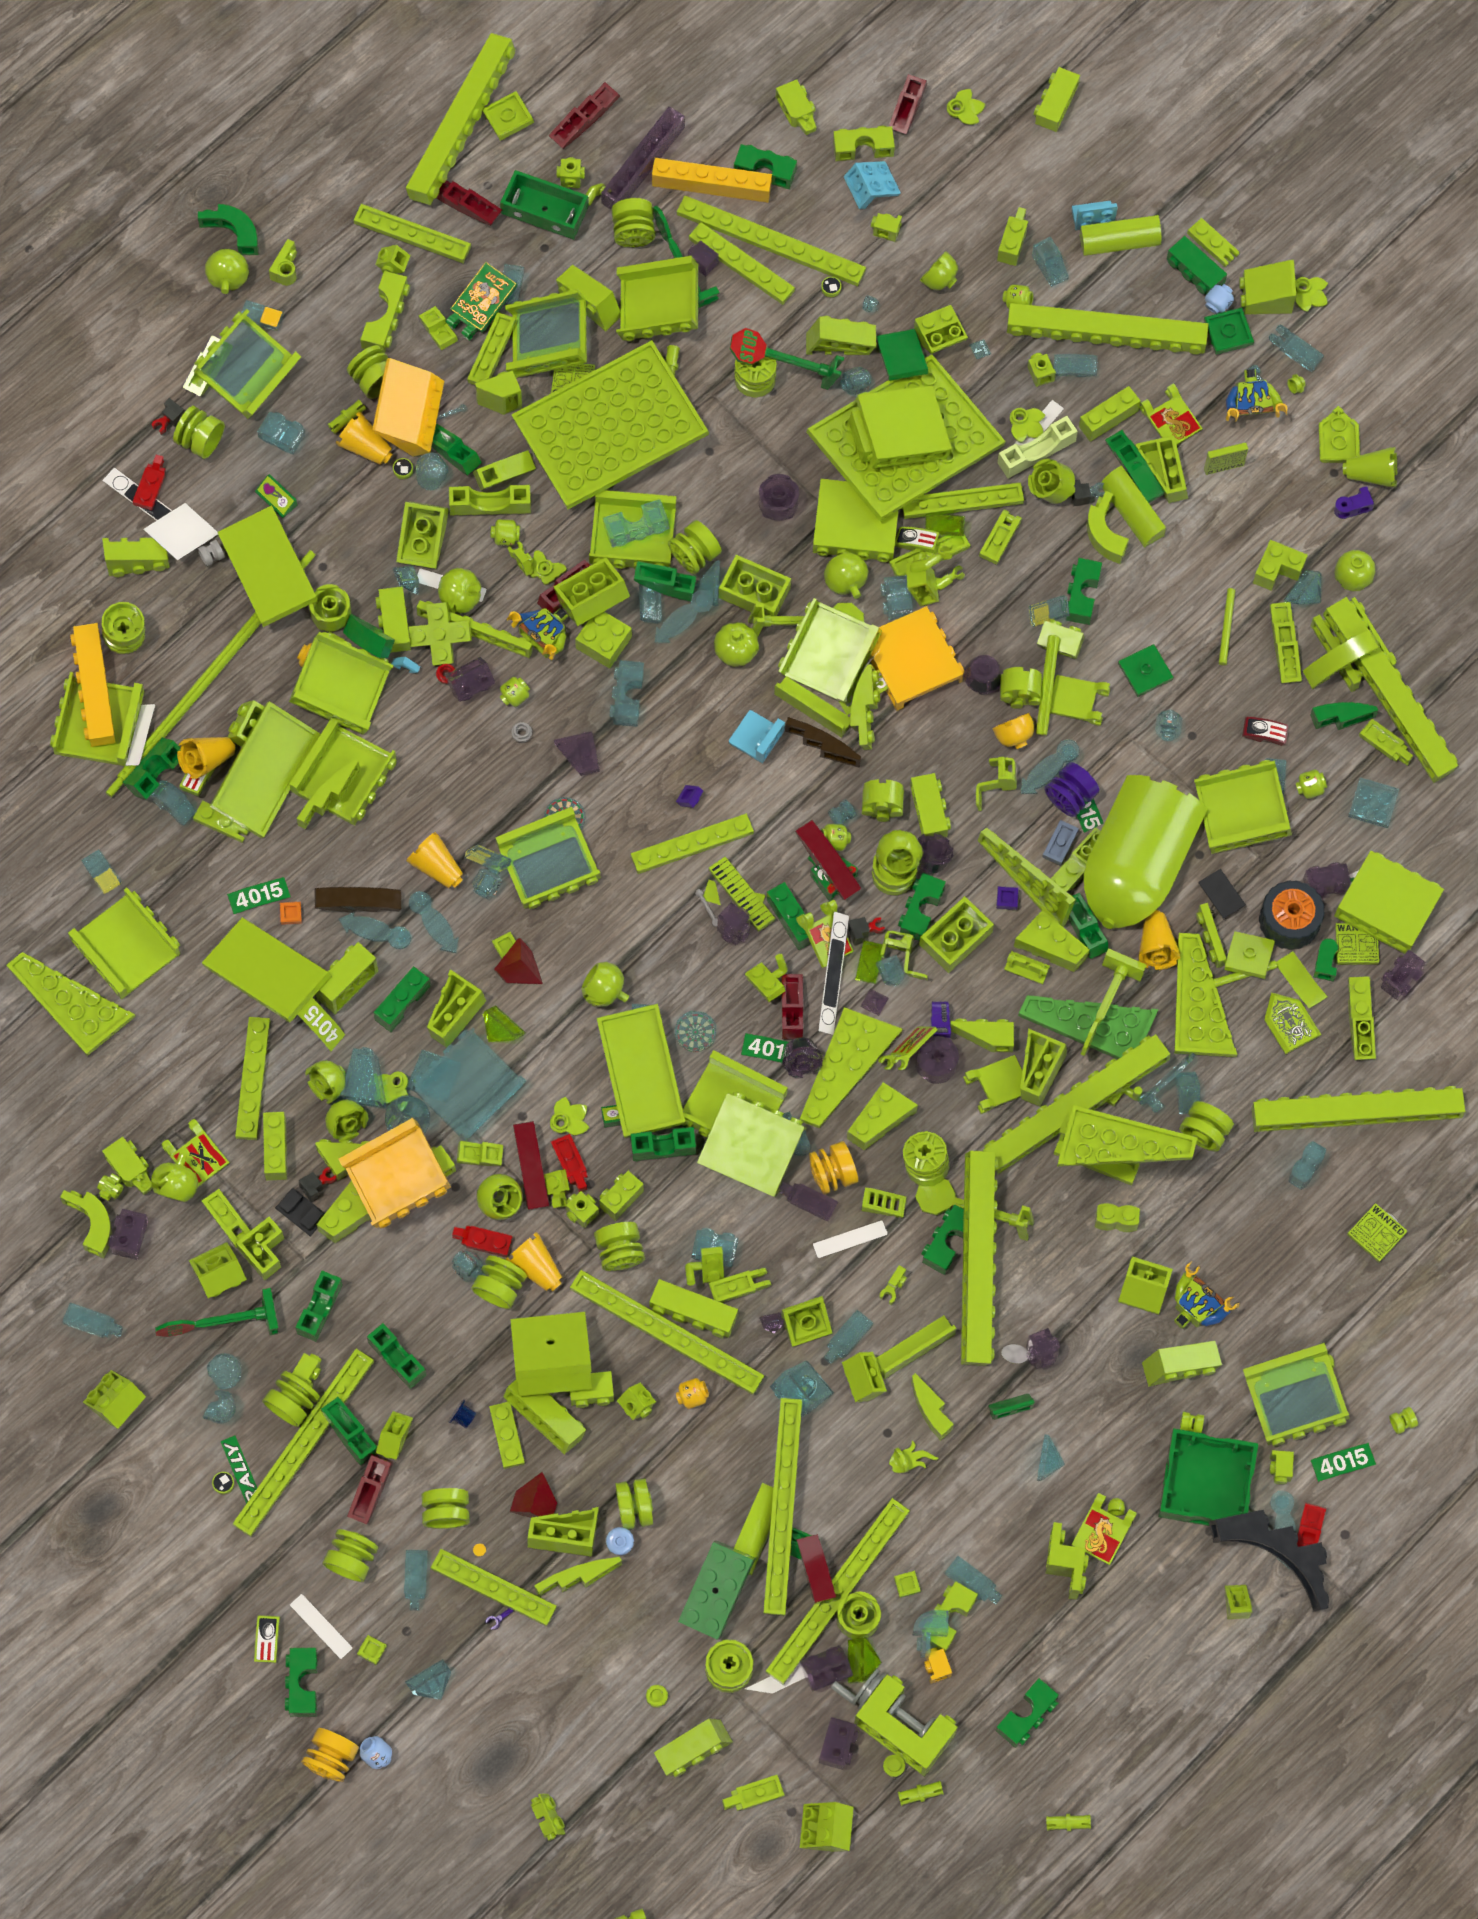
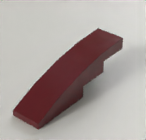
[549,82,620,149]
[436,180,502,226]
[795,820,861,900]
[513,1121,549,1210]

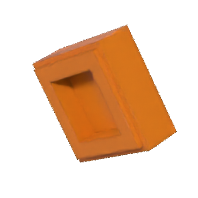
[280,902,302,925]

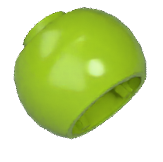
[476,1174,523,1220]

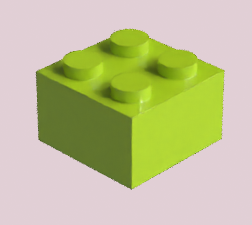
[575,612,632,669]

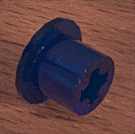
[448,1399,476,1429]

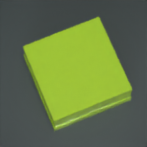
[510,1312,592,1396]

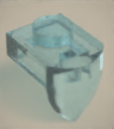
[876,955,905,986]

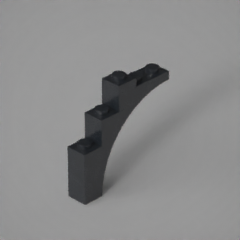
[1209,1510,1329,1612]

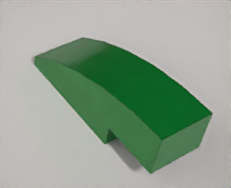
[431,423,482,476]
[634,561,697,602]
[343,614,395,658]
[1310,702,1378,730]
[1068,893,1109,959]
[321,1397,377,1466]

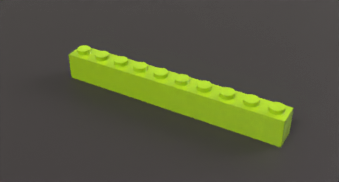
[406,33,515,205]
[1007,303,1208,354]
[1323,597,1458,783]
[983,1034,1170,1175]
[1251,1086,1465,1132]
[961,1151,998,1366]

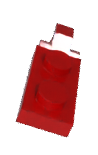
[133,454,165,510]
[551,1134,588,1192]
[452,1226,513,1257]

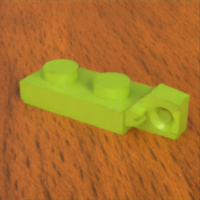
[1359,719,1413,765]
[722,1775,785,1811]

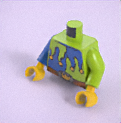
[1226,369,1288,422]
[506,608,568,660]
[1174,1261,1239,1329]

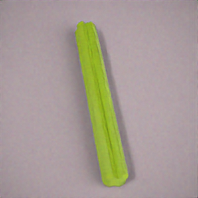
[1036,635,1059,735]

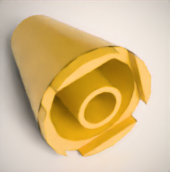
[335,412,393,465]
[177,737,235,779]
[406,832,463,888]
[1138,910,1180,970]
[505,1232,562,1291]

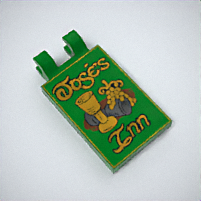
[446,262,518,341]

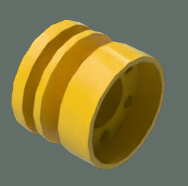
[809,1141,858,1195]
[301,1728,359,1782]

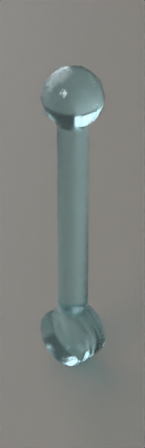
[437,404,467,420]

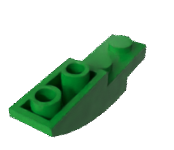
[1105,430,1164,503]

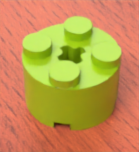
[1028,458,1075,504]
[309,584,351,631]
[1000,667,1042,709]
[862,779,904,822]
[837,1591,881,1640]

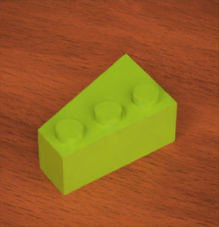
[1014,910,1090,972]
[1142,1341,1222,1387]

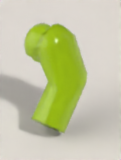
[586,183,609,206]

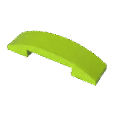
[1303,630,1380,689]

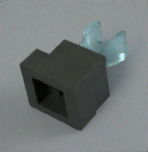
[1071,480,1105,506]

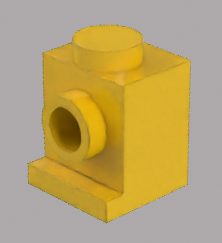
[924,1647,952,1684]

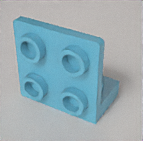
[844,161,901,209]
[1071,201,1118,230]
[729,710,785,764]

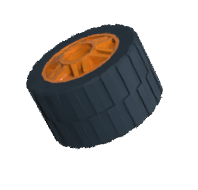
[1259,880,1325,950]

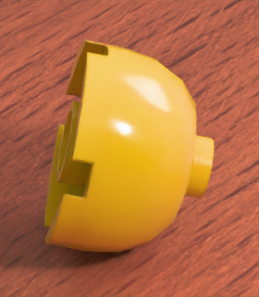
[992,713,1034,749]

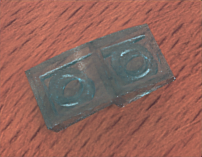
[1054,354,1098,377]

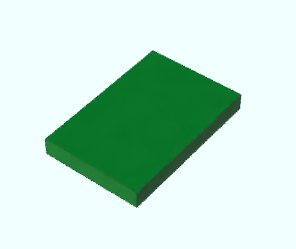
[876,329,928,381]

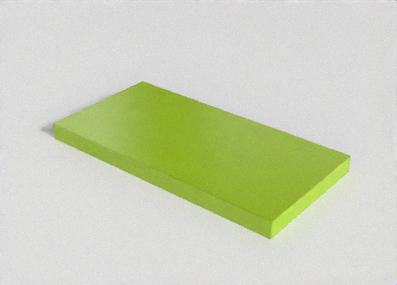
[217,505,318,627]
[210,701,320,838]
[202,917,331,1022]
[597,1004,686,1139]

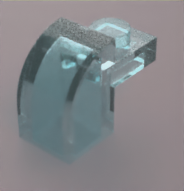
[149,780,197,826]
[912,1610,949,1658]

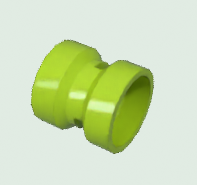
[1389,1407,1418,1435]
[1180,1411,1204,1433]

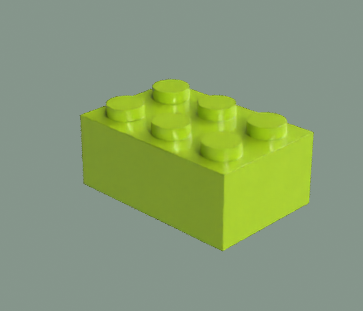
[718,555,791,616]
[554,557,630,626]
[919,896,994,973]
[316,942,378,1015]

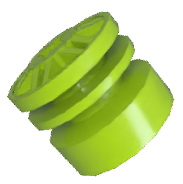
[611,198,656,248]
[347,345,388,399]
[734,357,777,398]
[173,406,225,459]
[668,520,722,574]
[102,602,145,654]
[903,1131,950,1186]
[594,1222,645,1271]
[471,1255,527,1309]
[262,1371,320,1427]
[322,1529,379,1582]

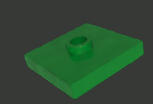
[1204,307,1254,355]
[1118,644,1174,697]

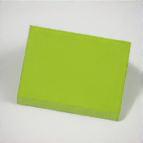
[781,1296,832,1347]

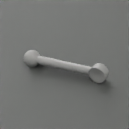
[695,889,720,927]

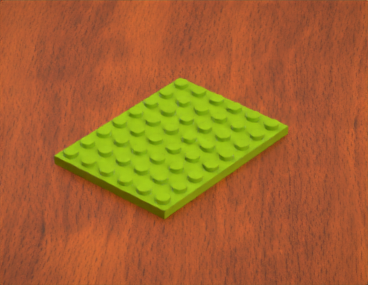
[511,340,709,510]
[806,354,1006,521]

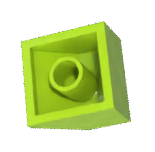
[189,1242,247,1298]

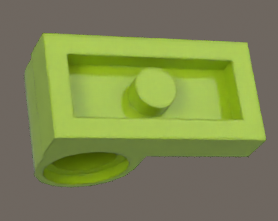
[269,239,297,286]

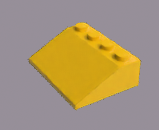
[372,358,444,457]

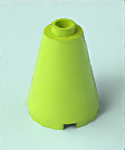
[1343,447,1397,487]

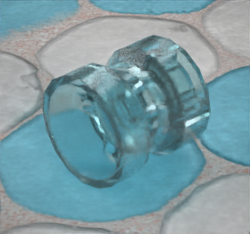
[828,799,857,825]

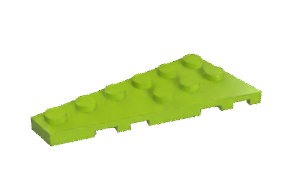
[978,828,1076,927]
[1174,933,1238,1057]
[6,952,136,1056]
[800,1007,903,1128]
[1057,1105,1198,1167]

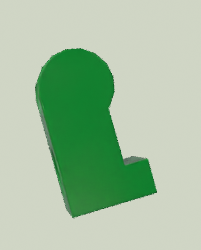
[1313,938,1338,982]

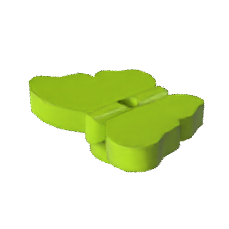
[530,550,567,586]

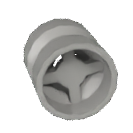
[198,540,225,567]

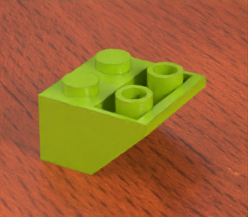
[914,305,968,354]
[475,370,522,415]
[1118,1256,1173,1315]
[83,1370,146,1429]
[799,1802,854,1852]

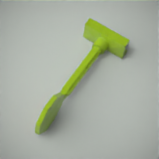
[748,603,864,637]
[1080,948,1147,1056]
[915,1179,1034,1241]

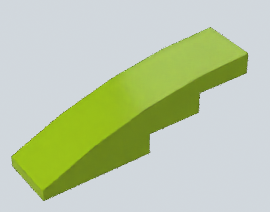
[1269,602,1302,683]
[297,759,360,829]
[534,1557,622,1597]

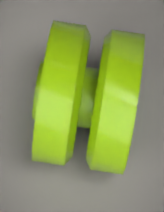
[871,854,918,896]
[1179,1101,1234,1152]
[615,1478,653,1529]
[421,1488,470,1529]
[705,1640,753,1693]

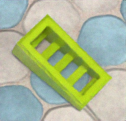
[861,1187,906,1218]

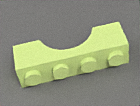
[997,416,1078,479]

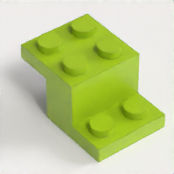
[1045,1522,1089,1600]

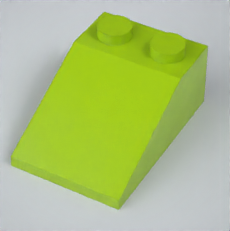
[396,501,449,569]

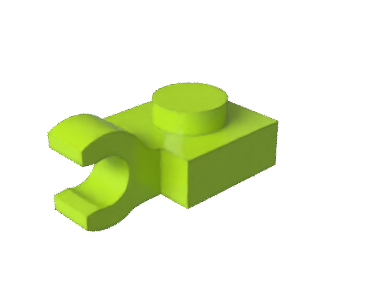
[508,542,533,576]
[544,1169,570,1208]
[879,1265,907,1305]

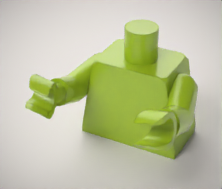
[906,545,965,607]

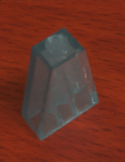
[340,1047,386,1108]

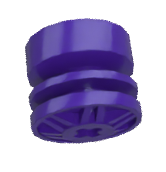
[1044,762,1100,817]

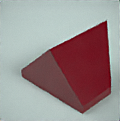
[494,938,543,984]
[510,1472,557,1518]

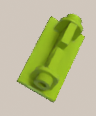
[1004,951,1050,984]
[531,1794,566,1841]

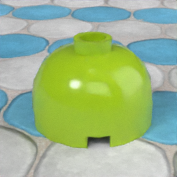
[920,251,958,291]
[1334,550,1375,591]
[305,1060,346,1104]
[325,1099,369,1142]

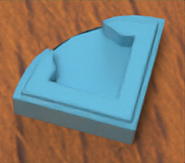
[391,656,420,673]

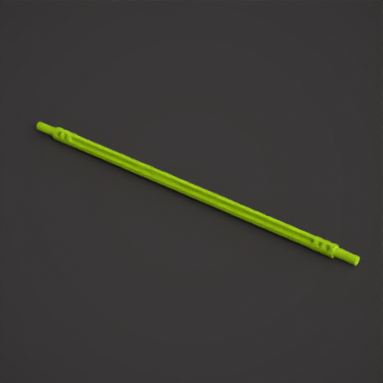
[105,550,316,798]

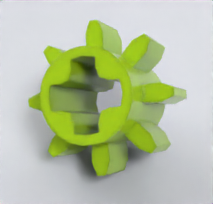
[97,1173,124,1201]

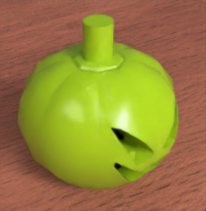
[205,249,249,294]
[824,553,869,599]
[438,568,481,613]
[714,622,759,667]
[876,830,923,875]
[581,962,629,1007]
[151,1153,198,1202]

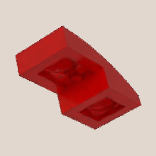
[1297,1502,1326,1547]

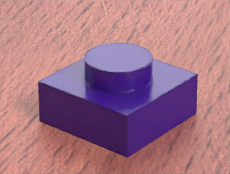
[676,785,703,808]
[996,886,1018,910]

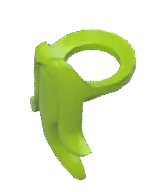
[889,1441,938,1473]

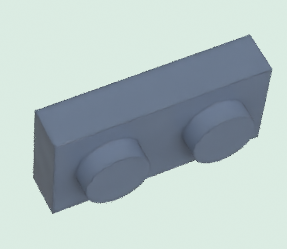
[1043,820,1079,866]

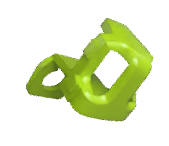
[976,757,1017,811]
[880,931,928,980]

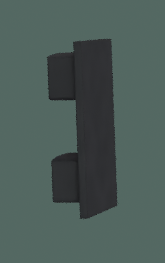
[1198,869,1246,919]
[275,1188,325,1237]

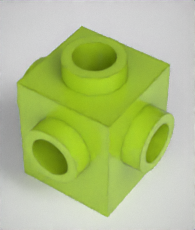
[557,157,585,188]
[375,245,411,274]
[566,1191,599,1228]
[617,1382,656,1420]

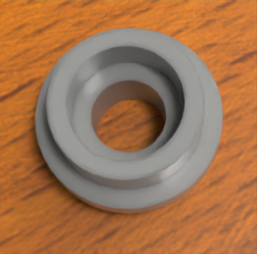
[512,722,532,742]

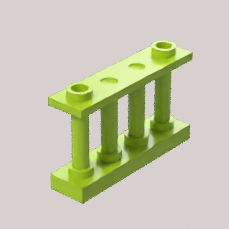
[1310,597,1396,692]

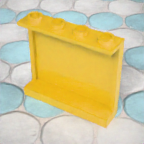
[869,606,964,711]
[339,1118,451,1229]

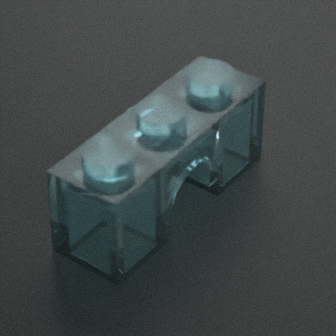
[603,499,669,548]
[610,660,644,727]

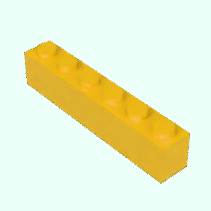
[652,158,772,203]
[70,623,116,747]

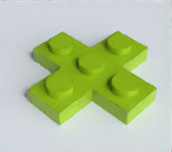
[409,602,472,665]

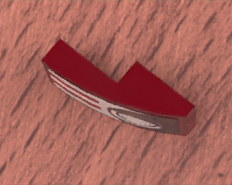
[1242,717,1289,746]

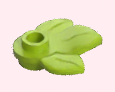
[947,89,985,125]
[1295,277,1328,312]
[1010,408,1045,443]
[373,1071,409,1111]
[550,1097,589,1135]

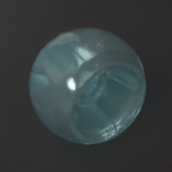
[385,1095,431,1134]

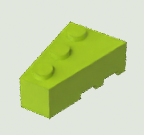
[556,264,621,332]
[806,316,876,355]
[1135,435,1188,503]
[102,538,170,577]
[427,969,486,1048]
[1020,1028,1067,1107]
[847,1082,918,1150]
[317,1180,371,1243]
[528,1507,599,1557]
[654,1719,733,1777]

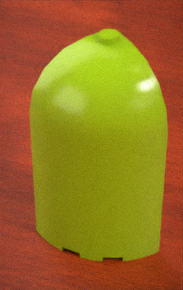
[1084,775,1207,929]

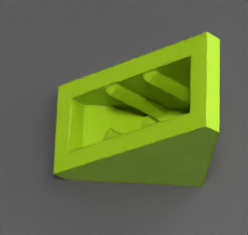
[1225,1585,1252,1620]

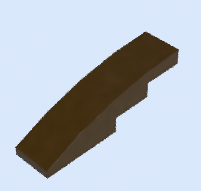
[785,717,861,768]
[314,887,402,913]

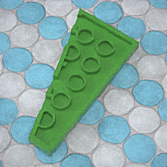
[1018,995,1158,1059]

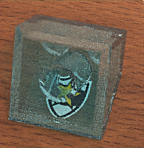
[770,1361,834,1417]

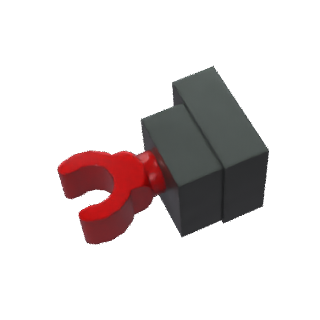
[152,398,185,435]
[848,917,885,946]
[299,1167,336,1202]

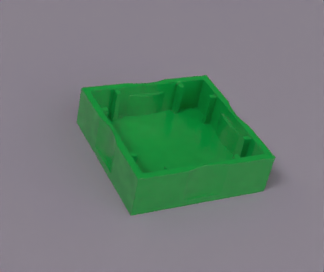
[1158,1428,1259,1526]

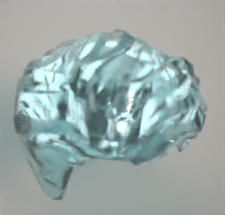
[416,453,448,490]
[207,1353,242,1389]
[202,1390,236,1424]

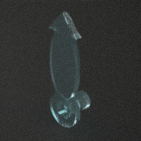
[655,590,713,643]
[1021,739,1080,794]
[409,891,459,953]
[339,912,411,950]
[1138,1053,1196,1113]
[1270,1490,1297,1569]

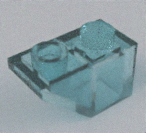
[1032,236,1069,287]

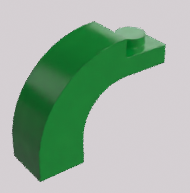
[198,204,259,255]

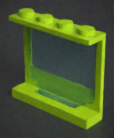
[505,289,587,378]
[193,309,301,419]
[495,807,601,909]
[1243,1343,1350,1447]

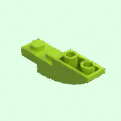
[850,664,880,750]
[1051,827,1100,893]
[1348,976,1376,1060]

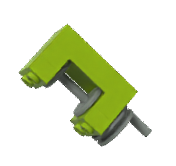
[831,1669,958,1776]

